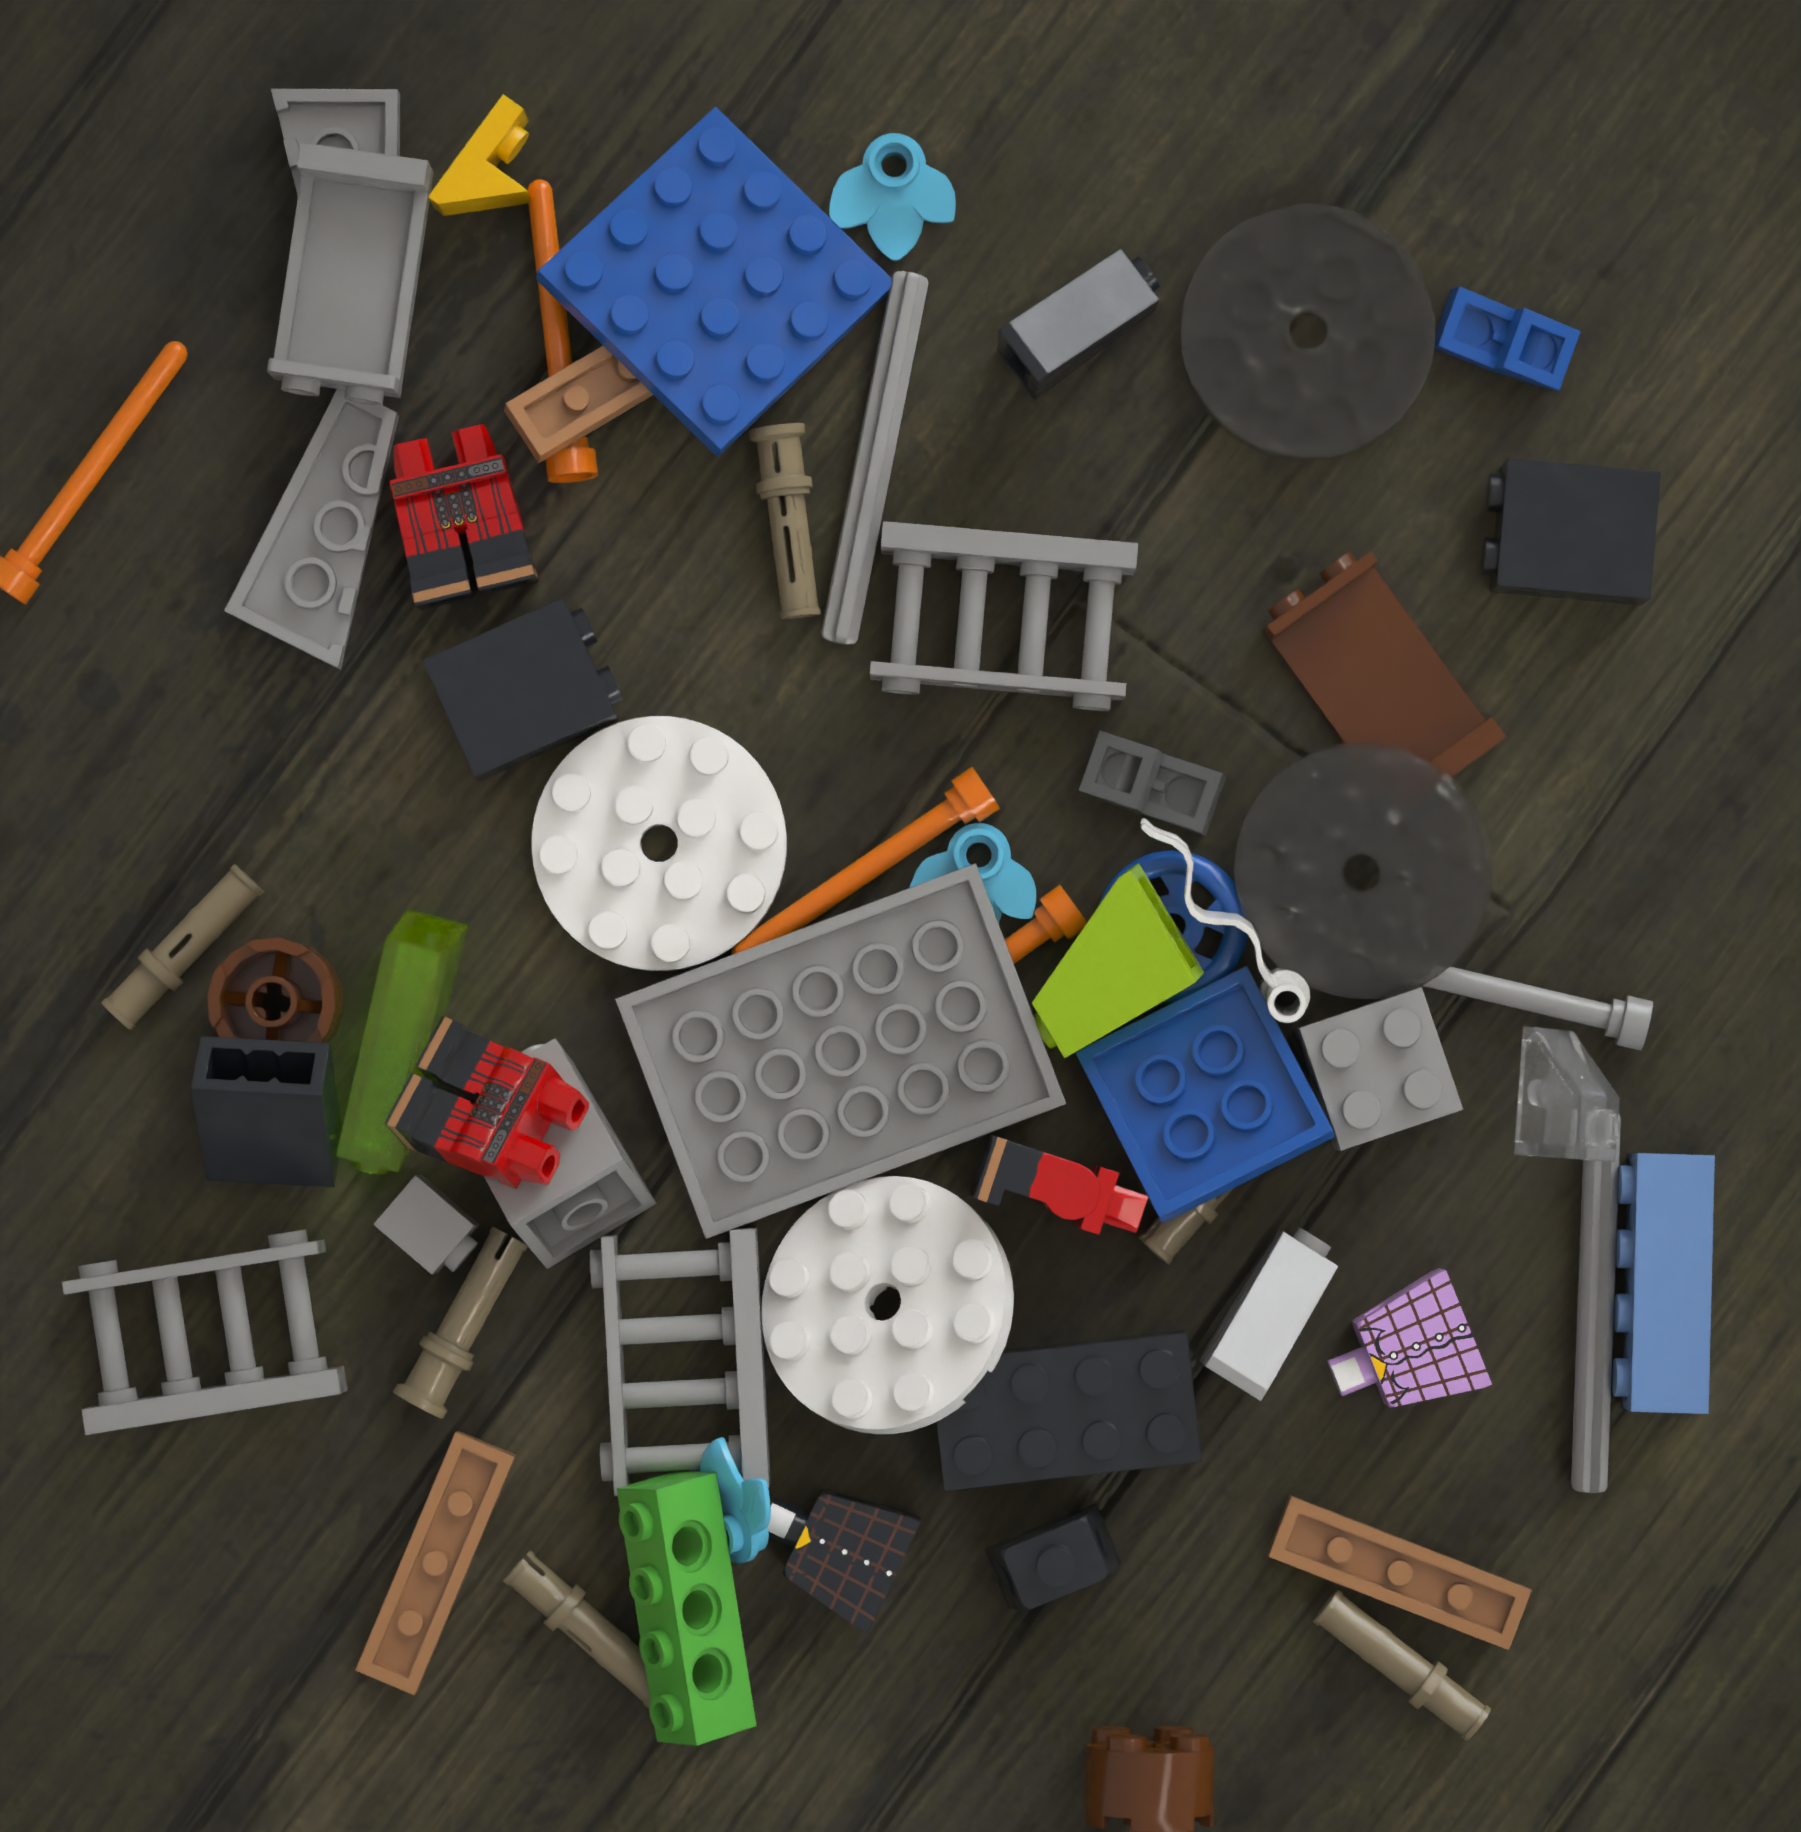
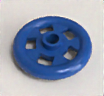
[1098,850,1248,1003]

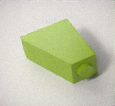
[1032,863,1204,1058]

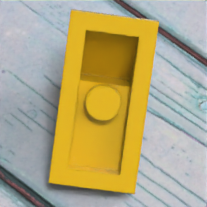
[428,94,531,216]

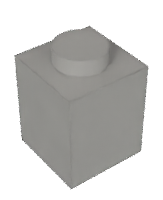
[374,1175,479,1275]

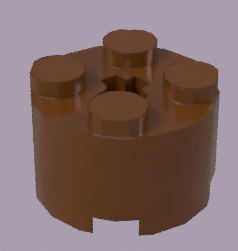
[207,937,344,1043]
[1085,1726,1214,1832]

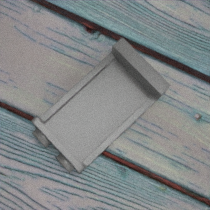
[267,142,434,405]

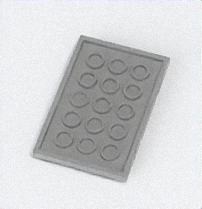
[615,863,1066,1239]

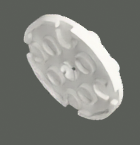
[532,716,787,971]
[761,1176,1014,1434]

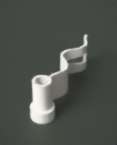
[1141,818,1310,1023]

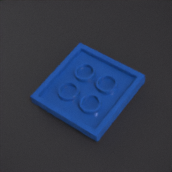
[1075,966,1335,1224]

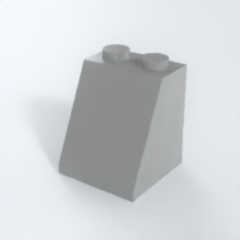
[484,1038,657,1269]

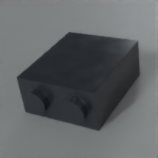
[1480,458,1661,606]
[423,598,624,782]
[191,1036,343,1187]

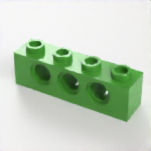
[617,1471,757,1746]

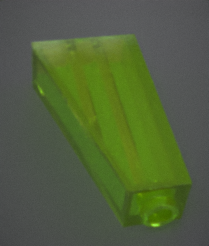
[336,909,469,1174]

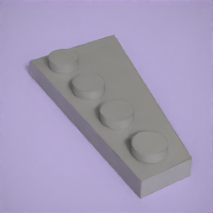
[271,89,400,195]
[224,389,399,670]

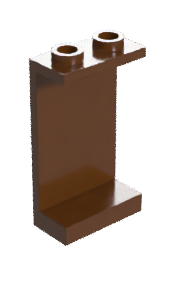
[1263,551,1507,816]

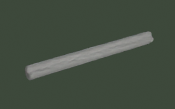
[821,271,928,645]
[1571,1111,1621,1493]

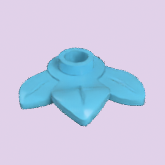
[829,133,956,262]
[910,823,1036,923]
[690,1437,771,1564]

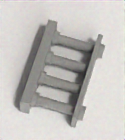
[870,521,1138,711]
[590,1227,771,1496]
[62,1229,348,1435]

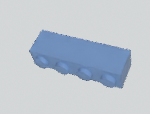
[1612,1153,1715,1414]

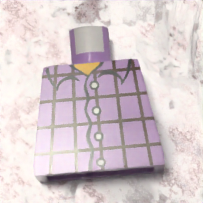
[1327,1268,1492,1407]

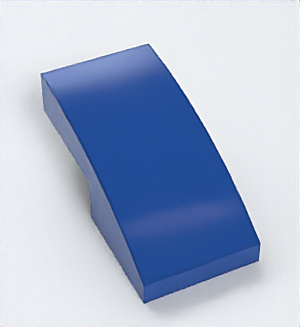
[1430,286,1581,391]

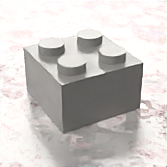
[1294,987,1463,1151]

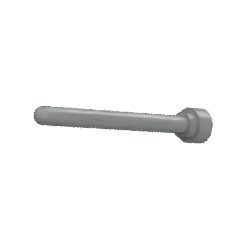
[1347,945,1653,1051]

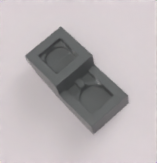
[1079,731,1227,836]

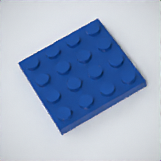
[536,106,892,457]

